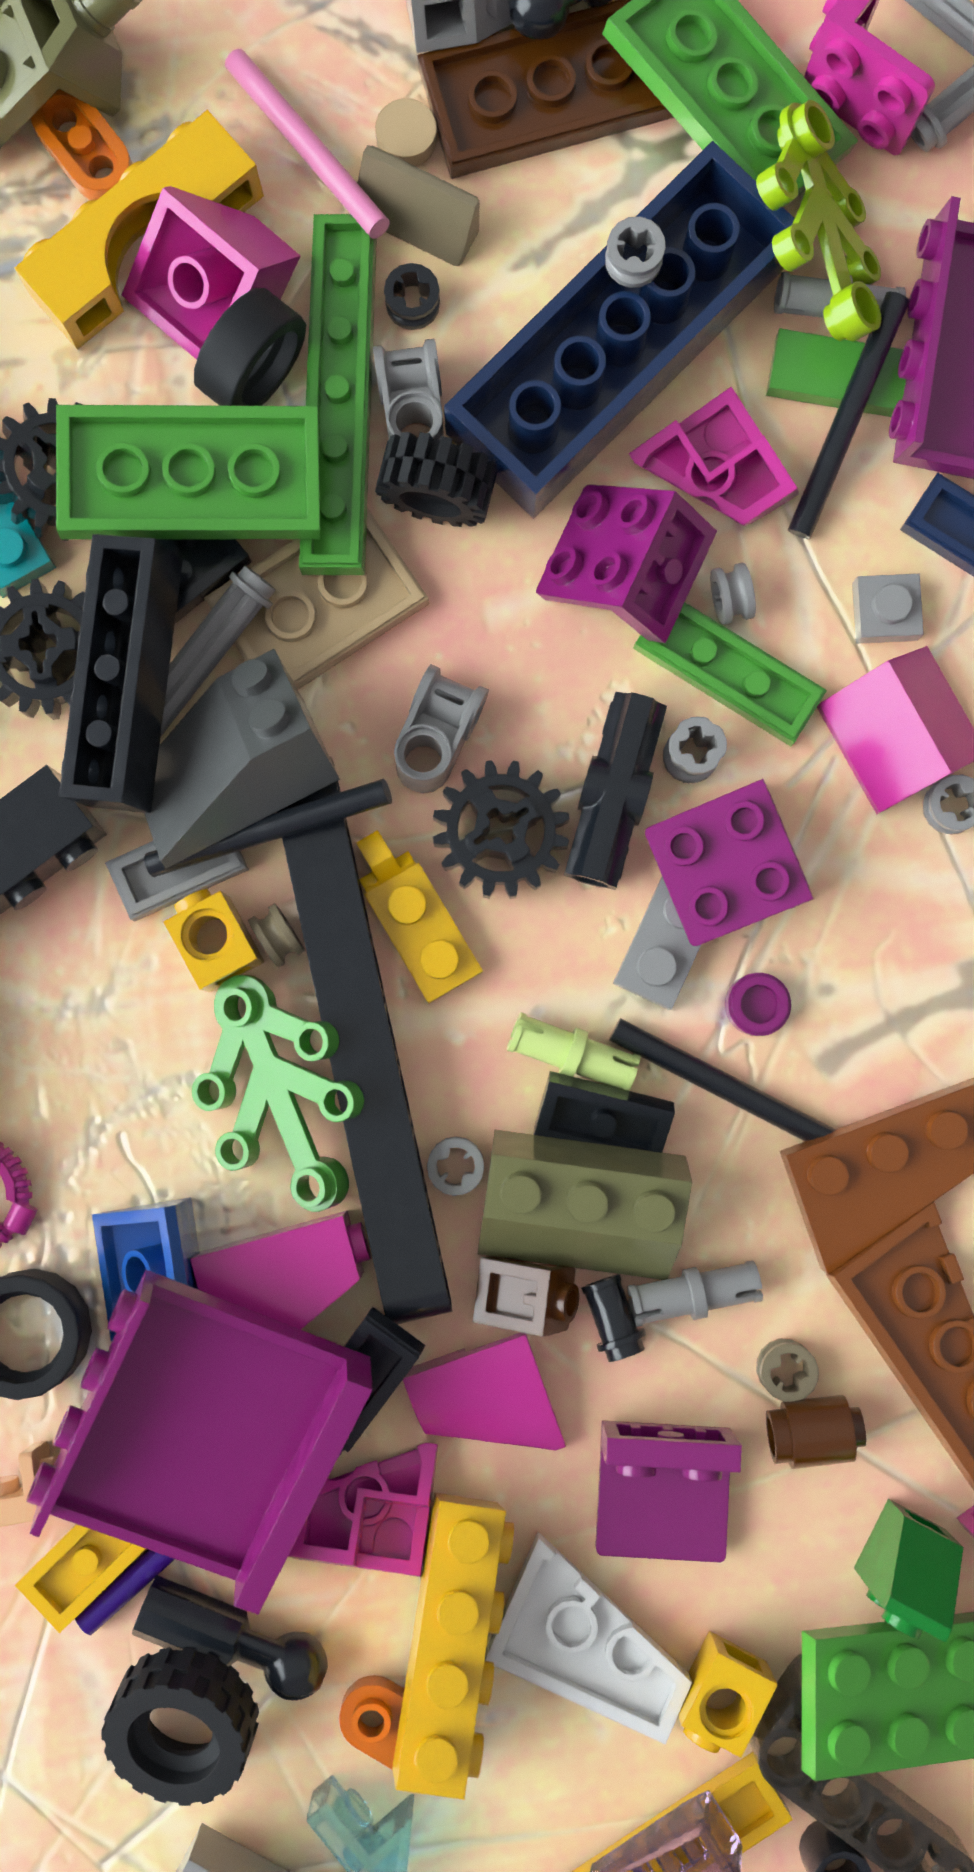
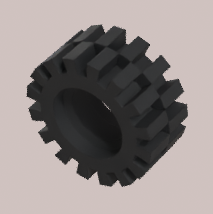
[375,432,498,527]

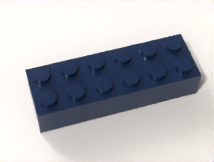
[444,141,795,519]

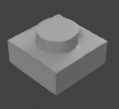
[852,574,924,644]

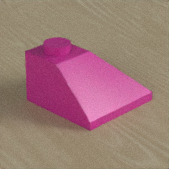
[121,186,301,360]

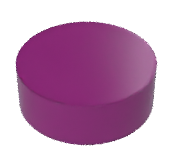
[725,973,791,1036]

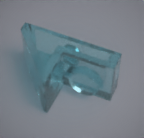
[306,1774,414,1872]

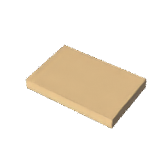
[204,507,429,690]

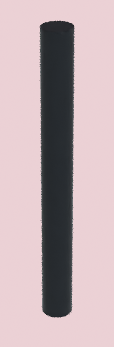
[788,291,910,539]
[144,779,392,877]
[609,1018,836,1141]

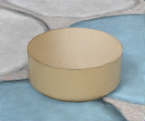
[375,98,437,167]

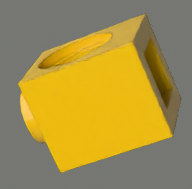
[163,888,265,992]
[678,1630,778,1758]

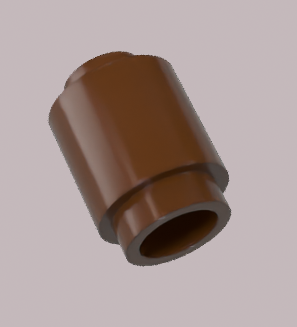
[766,1395,866,1469]

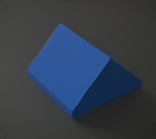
[92,1197,199,1342]

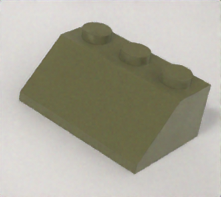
[477,1129,692,1280]

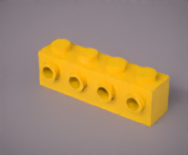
[392,1493,514,1800]

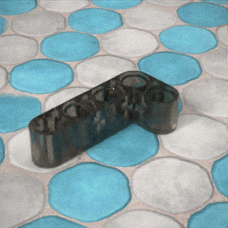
[749,1653,974,1872]

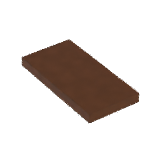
[417,0,674,179]

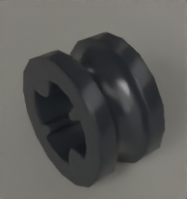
[384,263,440,330]

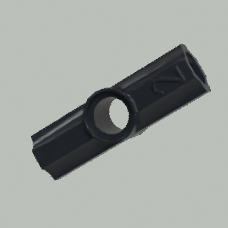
[564,692,667,890]

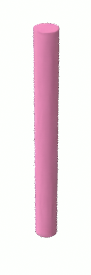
[225,49,390,239]

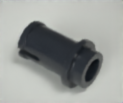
[581,1274,646,1362]

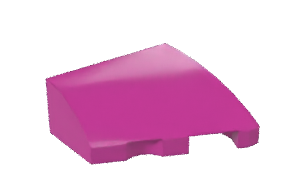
[629,387,799,526]
[403,1332,566,1451]
[288,1443,438,1577]

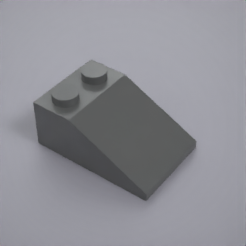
[144,649,340,868]

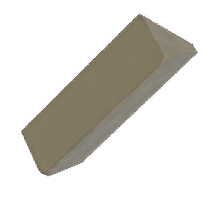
[357,145,480,266]

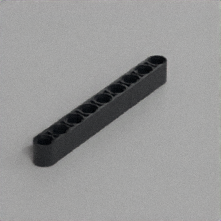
[277,756,453,1324]

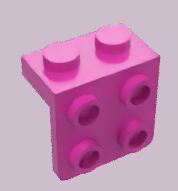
[804,0,935,155]

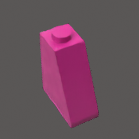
[190,1210,371,1329]

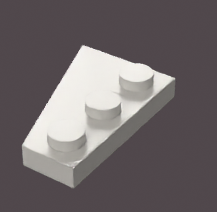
[485,1532,692,1745]

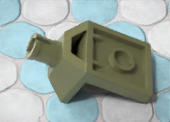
[0,0,142,148]

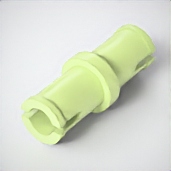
[507,1012,641,1091]

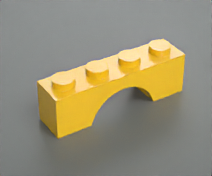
[14,109,264,350]

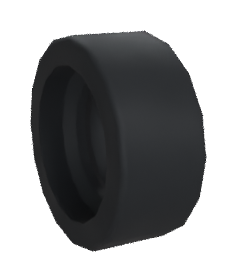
[194,288,306,406]
[0,1268,92,1400]

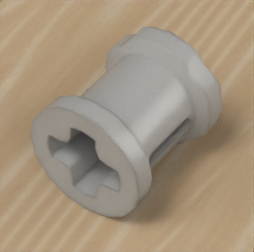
[663,717,727,783]

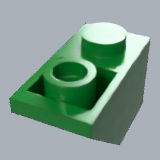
[854,1498,964,1643]

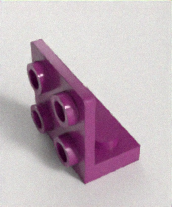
[536,484,717,643]
[645,779,814,946]
[595,1420,742,1563]

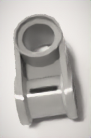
[373,338,444,440]
[394,664,489,793]

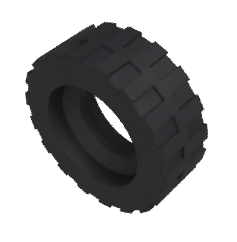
[101,1647,259,1806]

